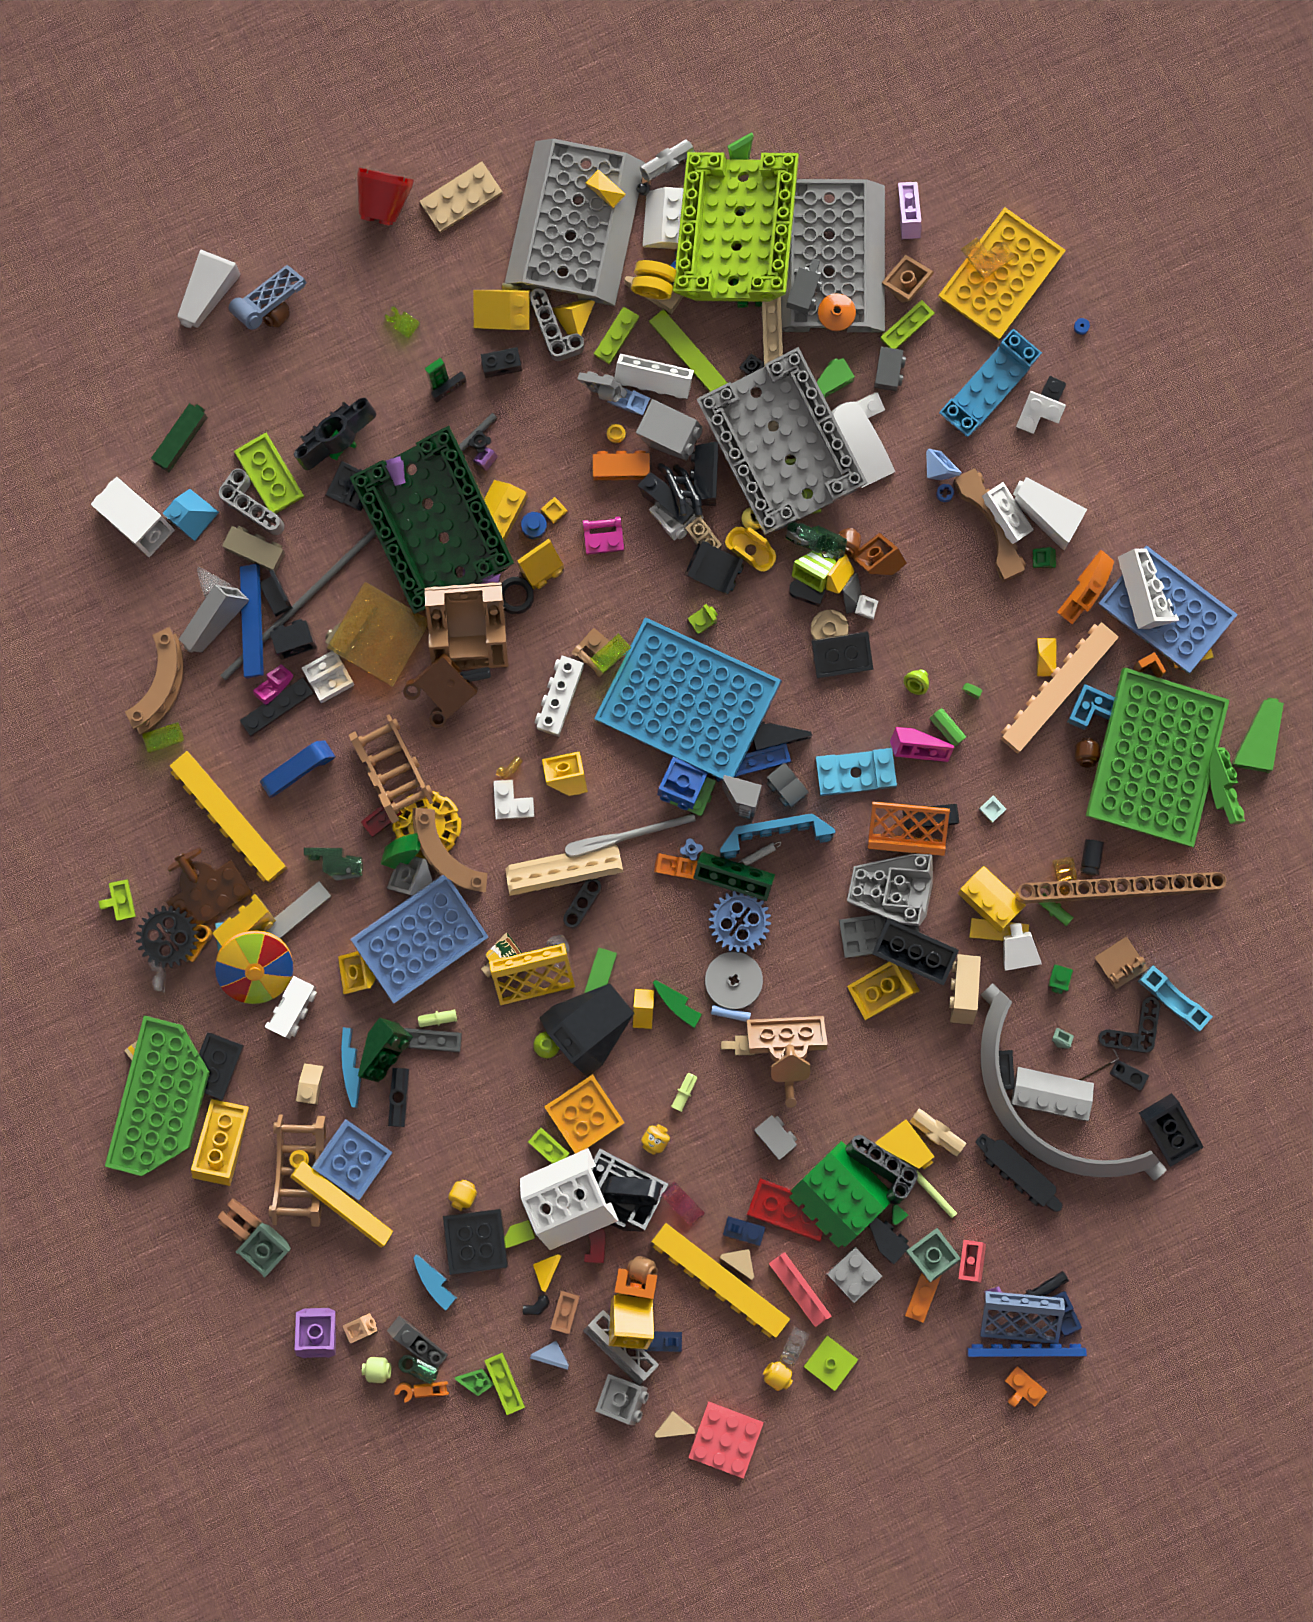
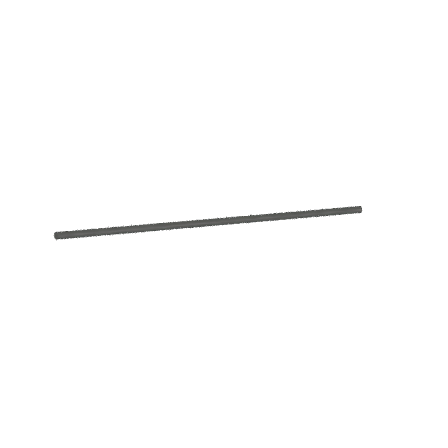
[220,413,497,681]

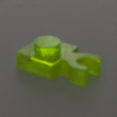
[385,307,420,338]

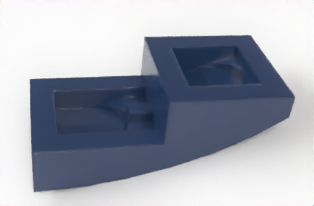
[1052,1291,1082,1337]

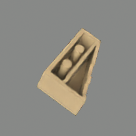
[949,954,981,1025]

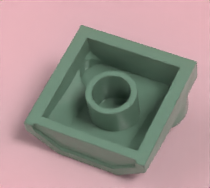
[236,1223,291,1278]
[906,1228,961,1283]

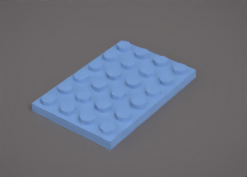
[1099,545,1238,674]
[350,875,488,1003]

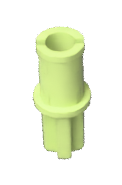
[418,1009,457,1027]
[671,1073,697,1112]

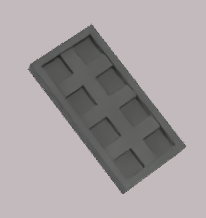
[839,914,919,958]

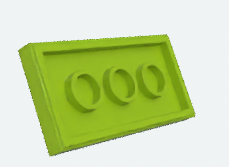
[234,432,304,514]

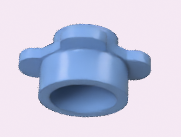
[680,838,703,861]

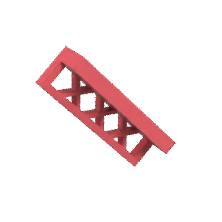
[769,1252,831,1327]

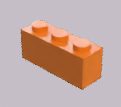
[593,450,650,481]

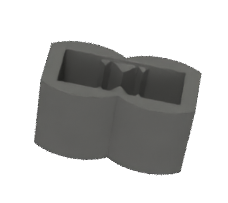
[766,763,809,808]

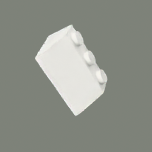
[643,187,684,249]

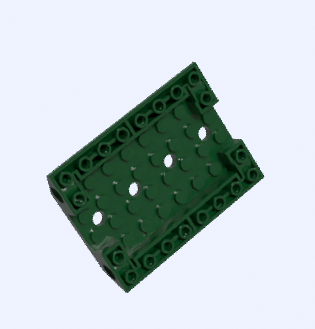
[350,425,515,614]

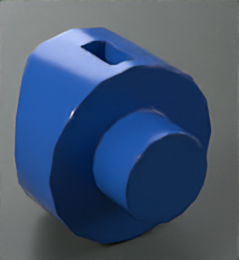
[521,512,547,540]

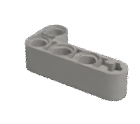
[530,288,584,361]
[219,469,285,535]

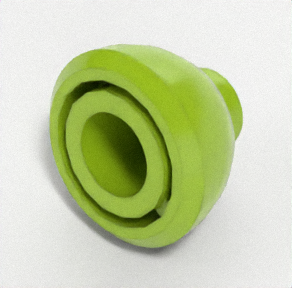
[903,669,929,695]
[533,1031,560,1058]

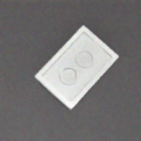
[982,482,1033,544]

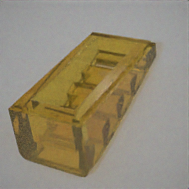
[1052,857,1080,895]

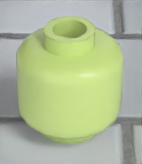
[362,1357,392,1383]

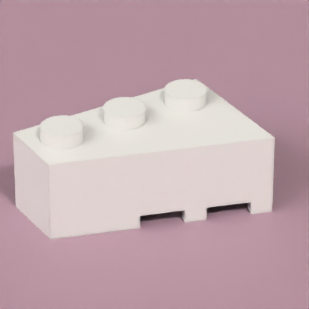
[265,976,317,1039]

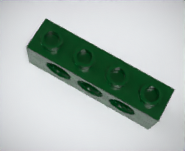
[693,852,775,901]

